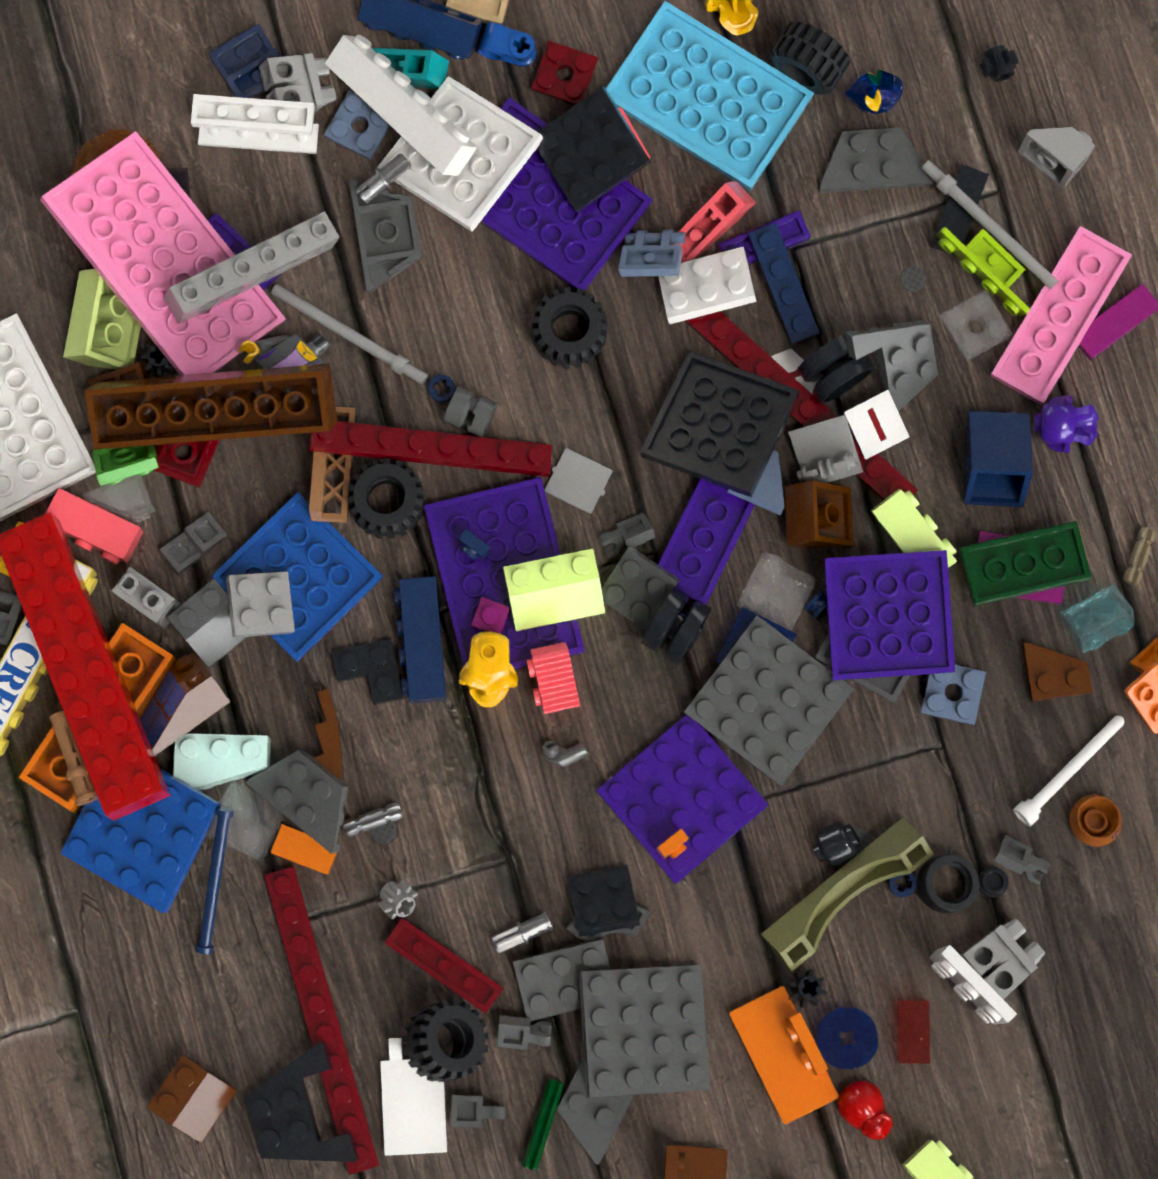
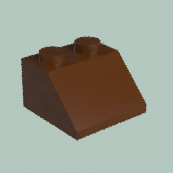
[785,480,854,549]
[146,1055,238,1143]

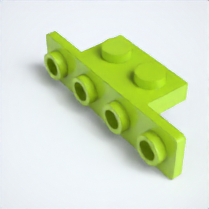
[936,227,1030,317]

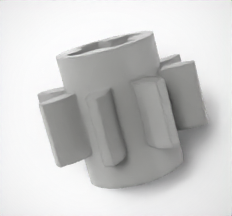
[378,879,418,919]

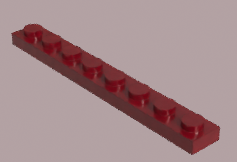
[309,421,552,477]

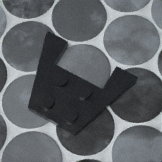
[244,1041,359,1162]

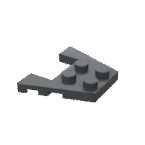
[845,320,938,411]

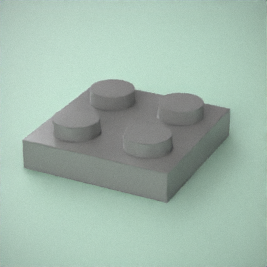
[226,572,295,638]

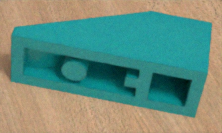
[372,48,449,89]

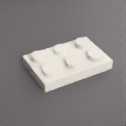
[658,247,757,324]

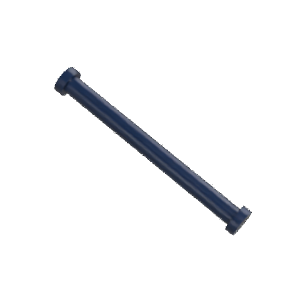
[195,806,234,954]

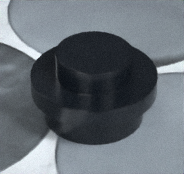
[979,867,1009,898]

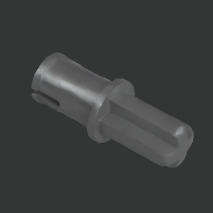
[355,154,411,204]
[491,912,553,953]

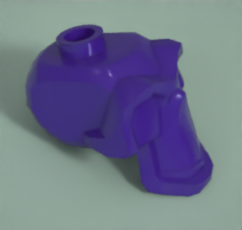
[1034,396,1099,453]

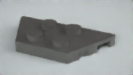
[819,127,934,193]
[349,180,422,293]
[246,750,348,854]
[557,1058,634,1165]

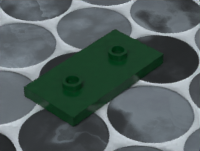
[958,521,1092,607]

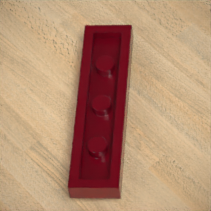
[385,918,504,1014]

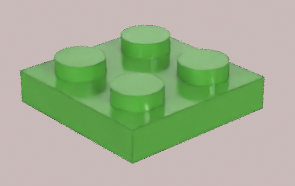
[92,445,159,486]

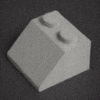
[1018,127,1095,189]

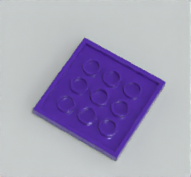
[824,550,955,680]
[596,715,769,885]

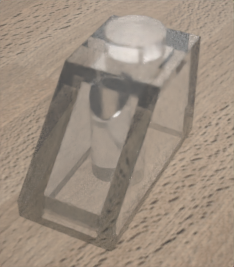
[83,475,156,523]

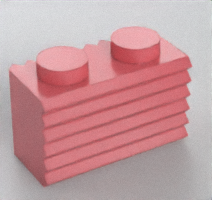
[526,642,580,714]

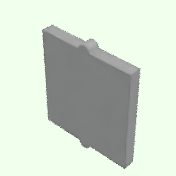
[545,448,613,515]

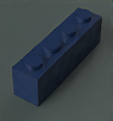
[357,0,484,60]
[394,576,447,704]

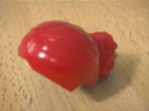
[837,1080,893,1140]

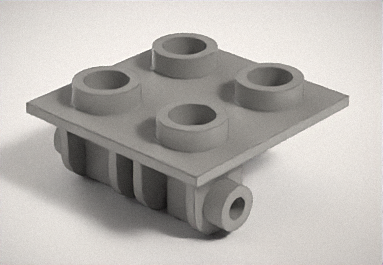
[789,415,863,483]

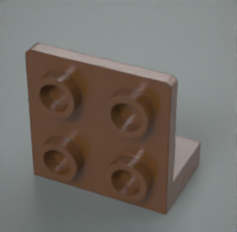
[663,1145,728,1179]

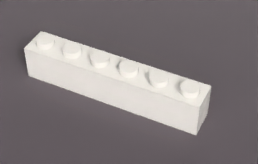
[325,35,477,175]

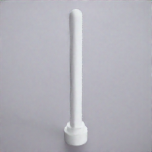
[1013,715,1124,827]

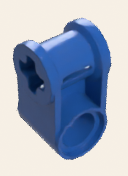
[478,22,536,67]

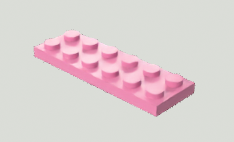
[990,226,1132,406]

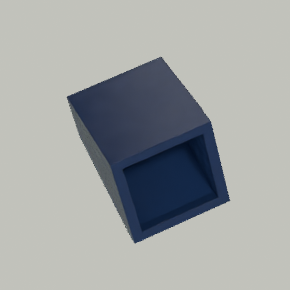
[963,411,1033,507]

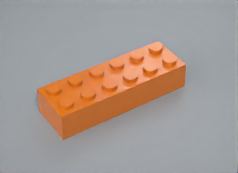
[19,623,178,814]

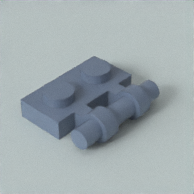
[618,229,686,277]

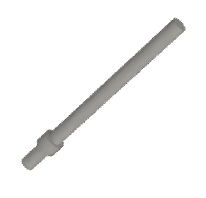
[921,160,1059,290]
[271,284,429,385]

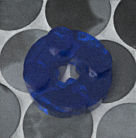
[816,1008,878,1070]

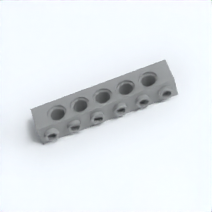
[164,211,339,324]

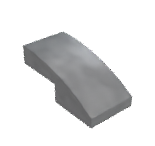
[159,512,227,576]

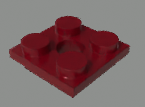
[531,41,599,105]
[153,440,220,488]

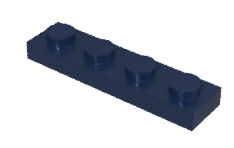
[747,223,820,345]

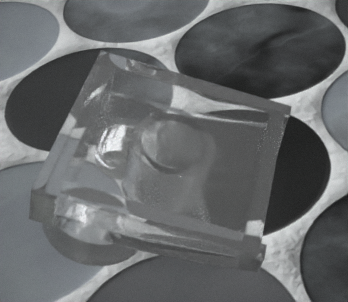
[736,551,817,633]

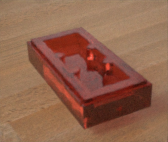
[897,1001,930,1064]

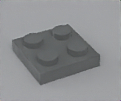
[601,546,680,631]

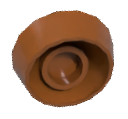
[1069,794,1123,847]

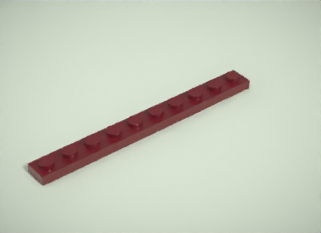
[684,311,918,501]
[264,866,380,1175]

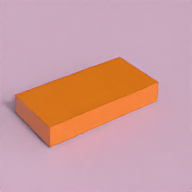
[270,824,337,875]

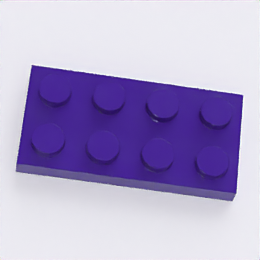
[658,479,755,604]

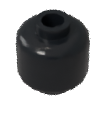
[813,821,861,867]

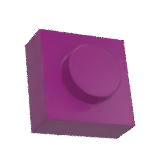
[471,597,511,634]

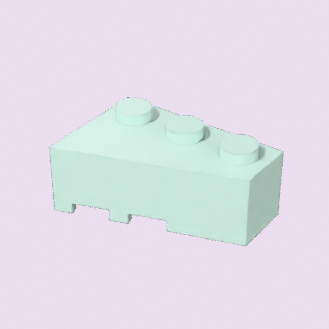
[173,733,271,791]

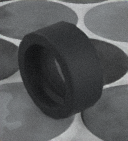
[917,854,980,913]

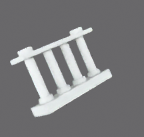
[191,94,319,154]

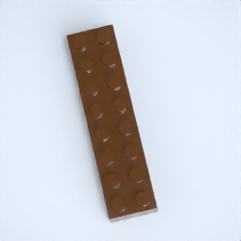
[84,363,338,450]

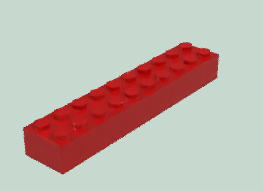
[0,512,171,821]

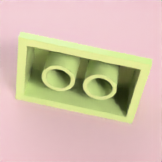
[63,269,141,370]
[503,549,605,632]

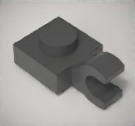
[599,512,656,558]
[994,835,1050,884]
[497,1015,552,1050]
[450,1095,506,1128]

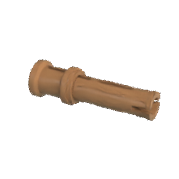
[49,711,98,806]

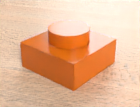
[656,828,689,859]

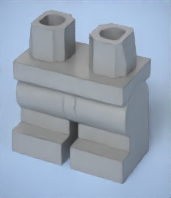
[259,53,337,113]
[112,567,182,630]
[960,919,1045,1000]

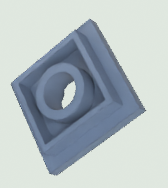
[324,90,390,161]
[921,665,986,725]

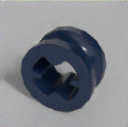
[428,375,456,403]
[804,589,827,619]
[888,873,917,898]

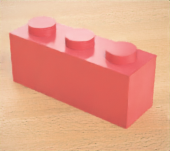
[45,488,144,565]

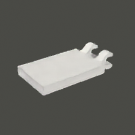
[380,1038,447,1156]

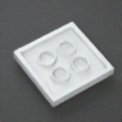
[929,945,1017,1025]

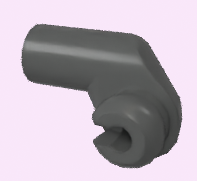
[542,740,588,767]

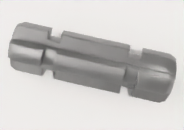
[343,803,403,837]

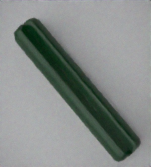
[522,1079,564,1171]

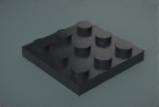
[537,86,651,212]

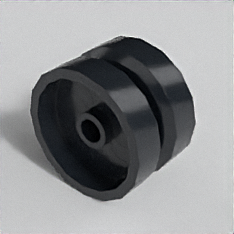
[797,334,875,405]
[641,586,712,665]

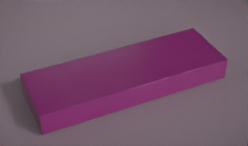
[1078,284,1158,361]

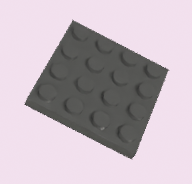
[683,616,854,786]
[579,965,710,1098]

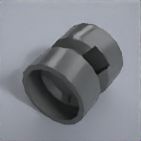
[444,386,498,437]

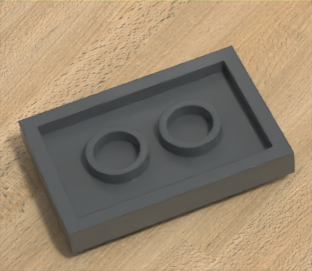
[513,938,611,1021]

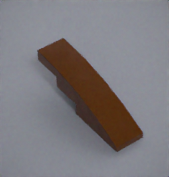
[313,688,343,782]

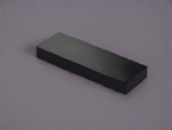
[931,164,989,256]

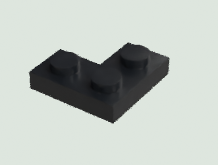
[332,639,404,706]

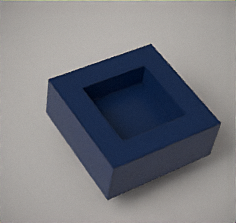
[459,530,491,562]

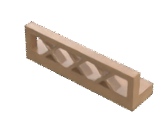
[309,407,356,523]

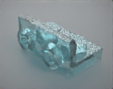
[1062,584,1135,653]

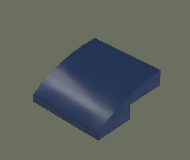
[208,23,280,98]

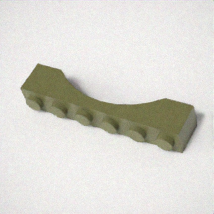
[761,818,934,971]

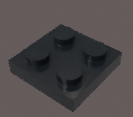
[568,865,640,937]

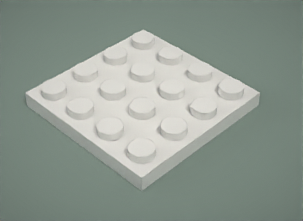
[377,76,543,232]

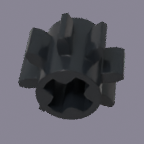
[980,45,1019,82]
[141,343,175,377]
[786,969,827,1008]

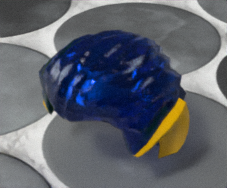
[845,69,904,114]

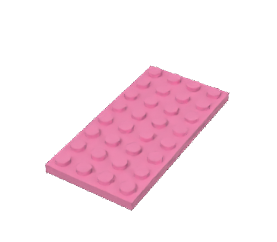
[40,131,286,376]

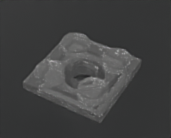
[939,290,1013,362]

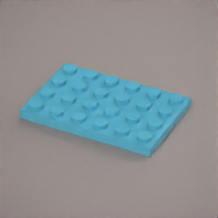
[606,1,814,192]

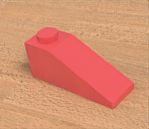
[674,181,756,263]

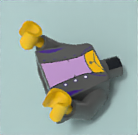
[237,333,330,369]

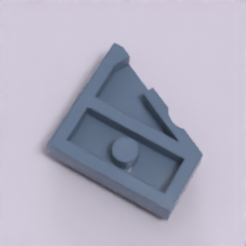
[727,450,785,516]

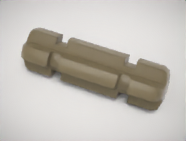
[1123,527,1156,585]

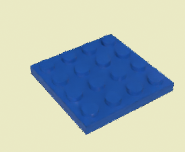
[211,492,384,663]
[60,769,222,913]

